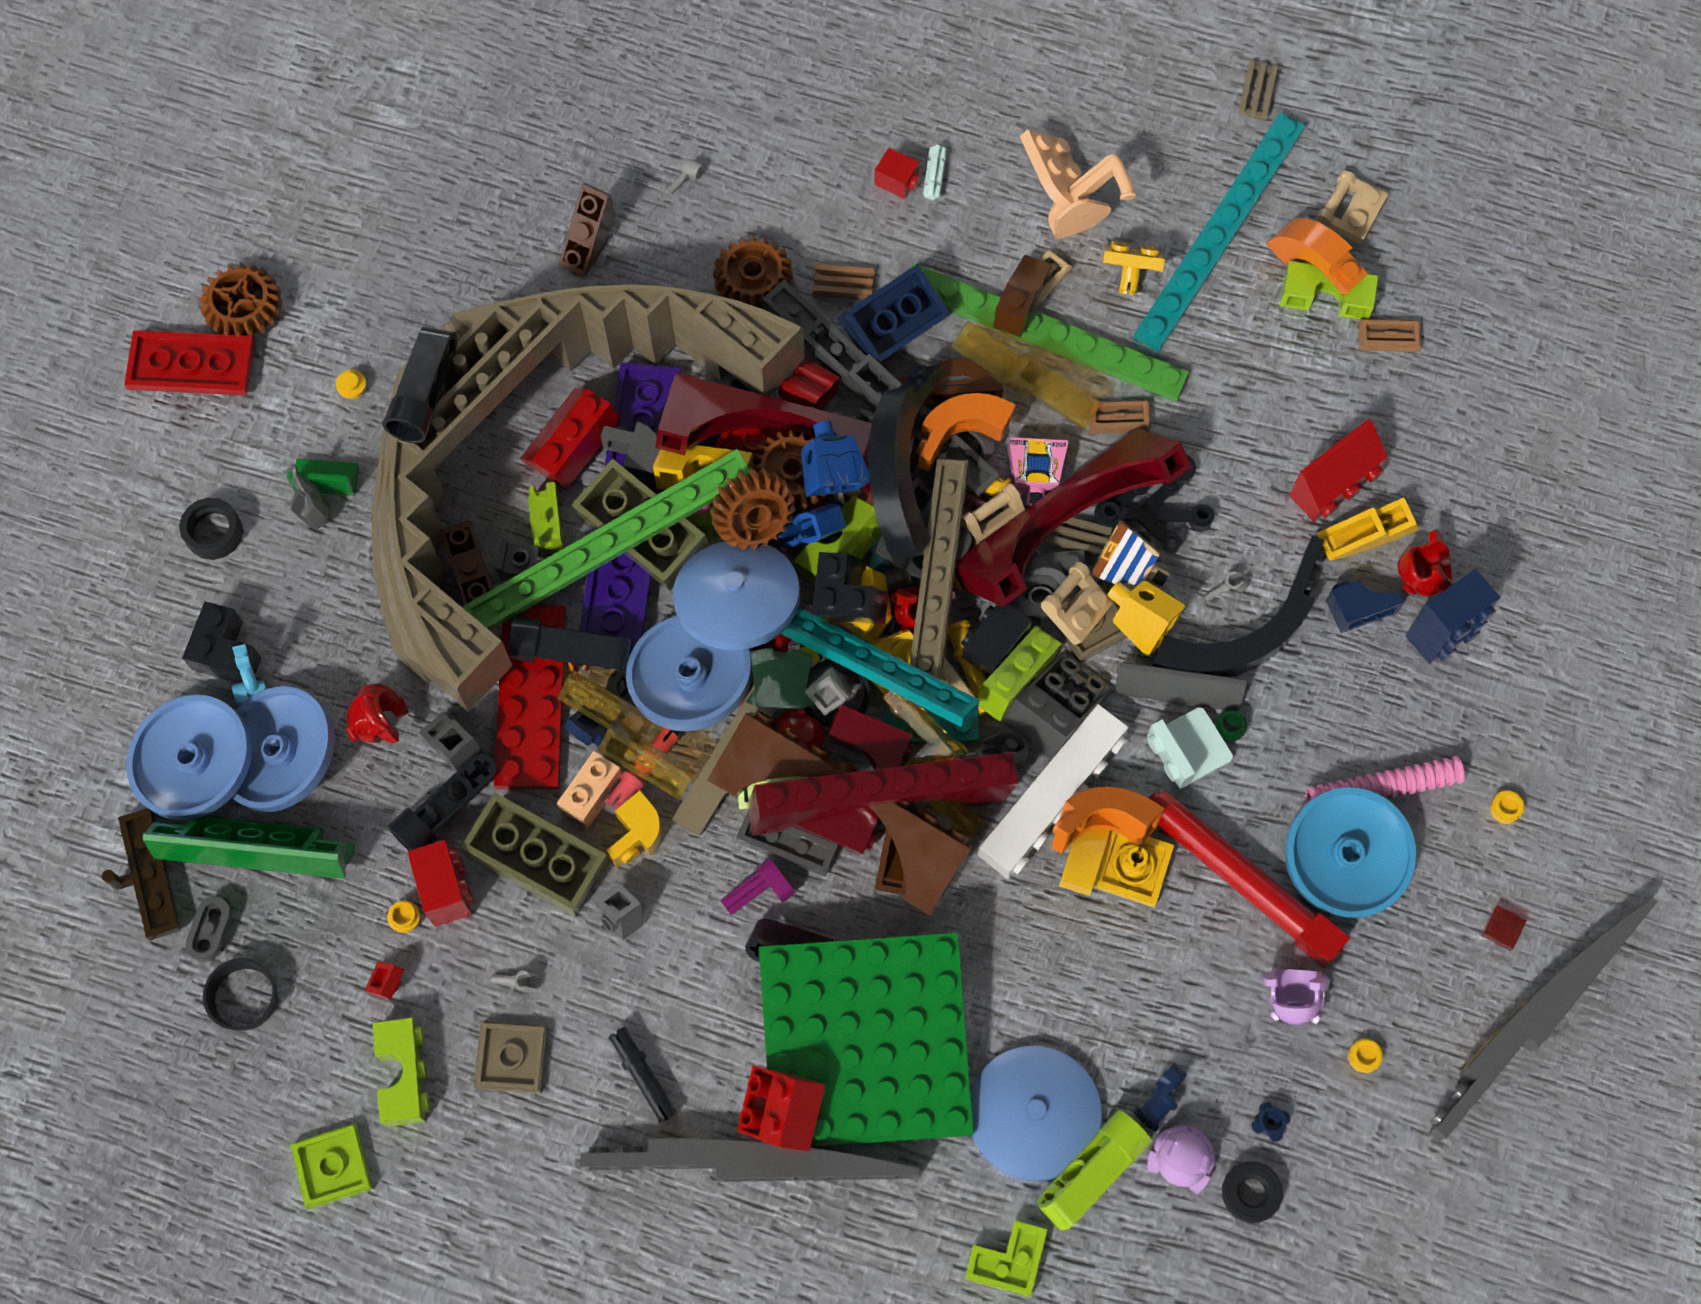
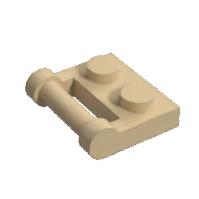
[1315,171,1389,245]
[962,483,1025,548]
[1041,562,1114,646]

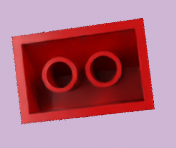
[520,388,621,490]
[1289,419,1388,522]

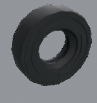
[1222,1161,1283,1223]

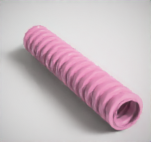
[1306,756,1465,802]

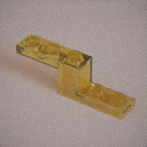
[950,321,1102,429]
[557,670,696,800]
[883,690,987,838]

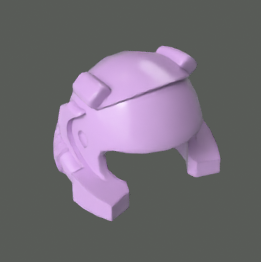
[1263,968,1330,1025]
[1146,1125,1215,1195]

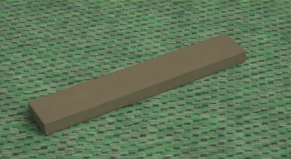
[672,656,799,837]

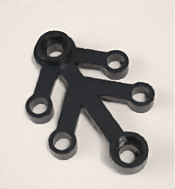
[1094,478,1214,554]

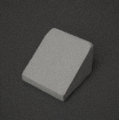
[805,667,852,715]

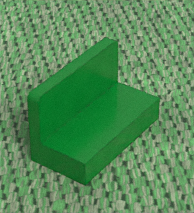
[287,458,359,496]

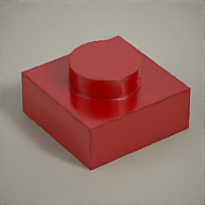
[364,961,404,1000]

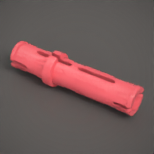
[604,727,679,810]

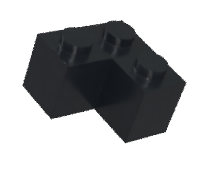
[812,552,889,624]
[182,601,261,683]
[961,604,1032,677]

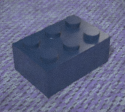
[837,264,951,363]
[1405,568,1501,664]

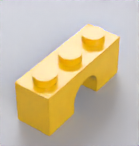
[653,445,754,490]

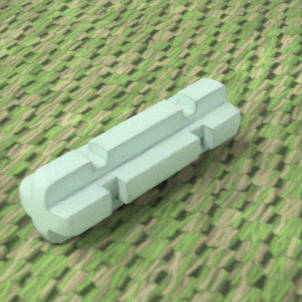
[923,145,947,201]

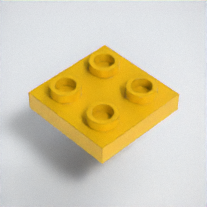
[1102,241,1165,295]
[1093,830,1174,908]

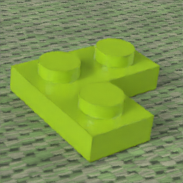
[964,1220,1047,1298]

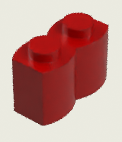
[778,360,841,410]

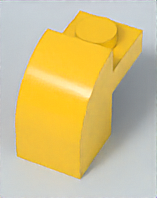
[606,791,662,868]

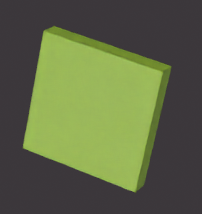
[290,1123,373,1210]

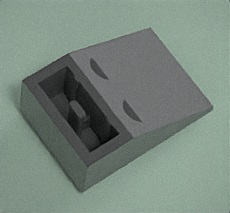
[1003,651,1114,760]

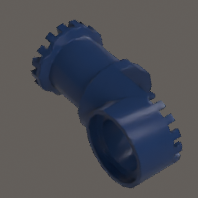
[1133,1062,1188,1132]

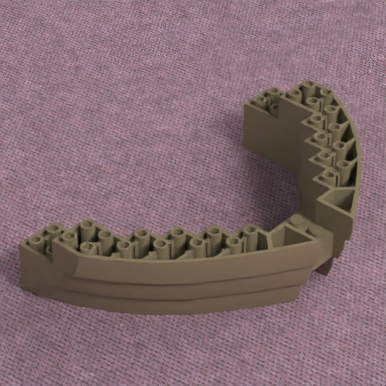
[372,284,805,712]

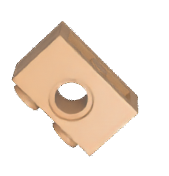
[557,751,622,830]

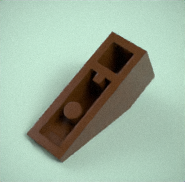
[993,254,1052,337]

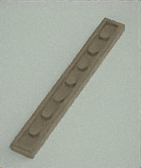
[910,459,969,680]

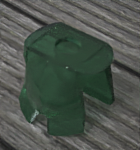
[746,648,814,710]

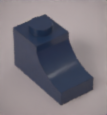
[1326,580,1404,633]

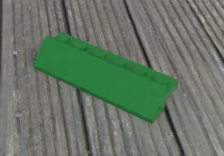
[143,816,355,879]

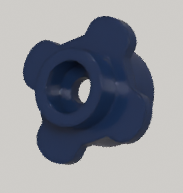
[1251,1102,1290,1142]

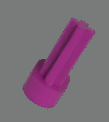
[720,858,795,916]

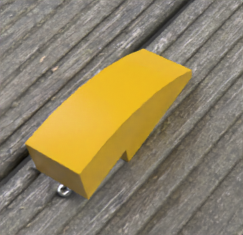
[1317,497,1419,561]
[1059,829,1110,896]

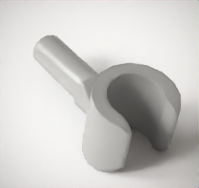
[667,159,704,194]
[1204,571,1249,602]
[491,970,539,992]

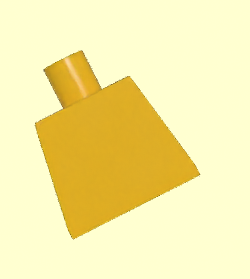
[1107,581,1186,657]

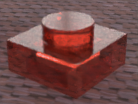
[1481,905,1527,951]

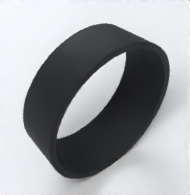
[800,659,870,727]
[203,958,277,1031]

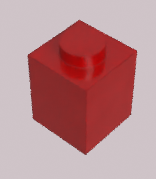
[874,147,921,199]

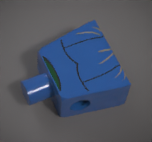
[801,421,870,497]

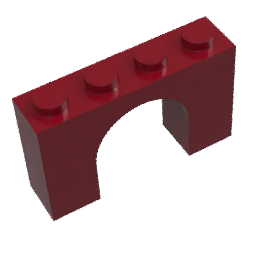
[793,705,914,855]

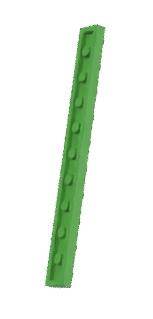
[911,263,1189,402]
[462,449,749,630]

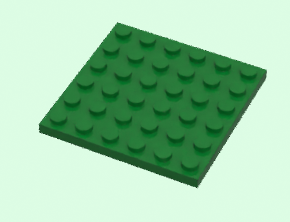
[759,932,973,1147]

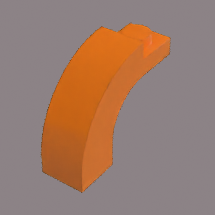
[1266,218,1368,296]
[916,393,1016,472]
[1051,787,1164,854]

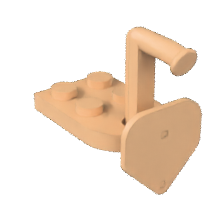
[1020,129,1138,239]

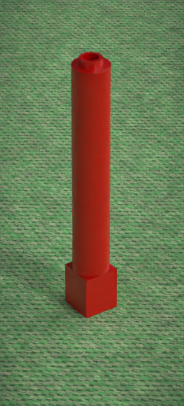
[1149,790,1350,969]

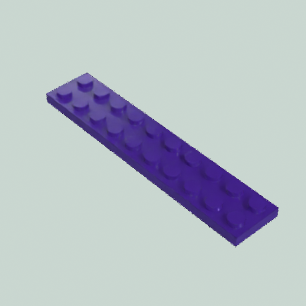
[579,362,681,655]

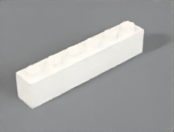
[978,704,1128,879]

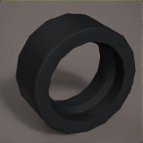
[179,497,243,560]

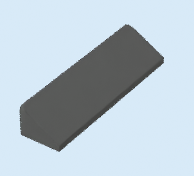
[1115,662,1247,711]

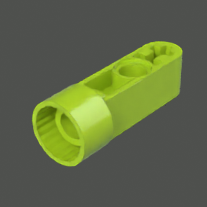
[1037,1109,1153,1231]

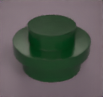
[1215,710,1247,742]

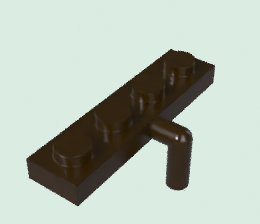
[102,808,181,941]

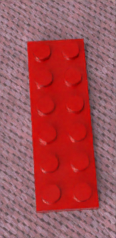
[494,606,567,790]

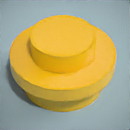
[336,369,367,399]
[387,900,421,933]

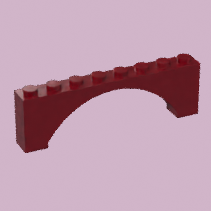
[655,372,915,504]
[955,429,1191,607]
[747,752,1018,836]

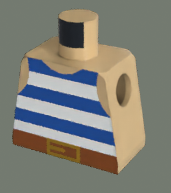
[1091,520,1170,590]

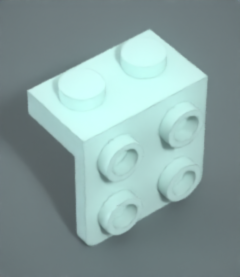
[1147,707,1233,789]

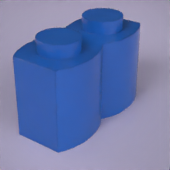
[778,503,846,548]

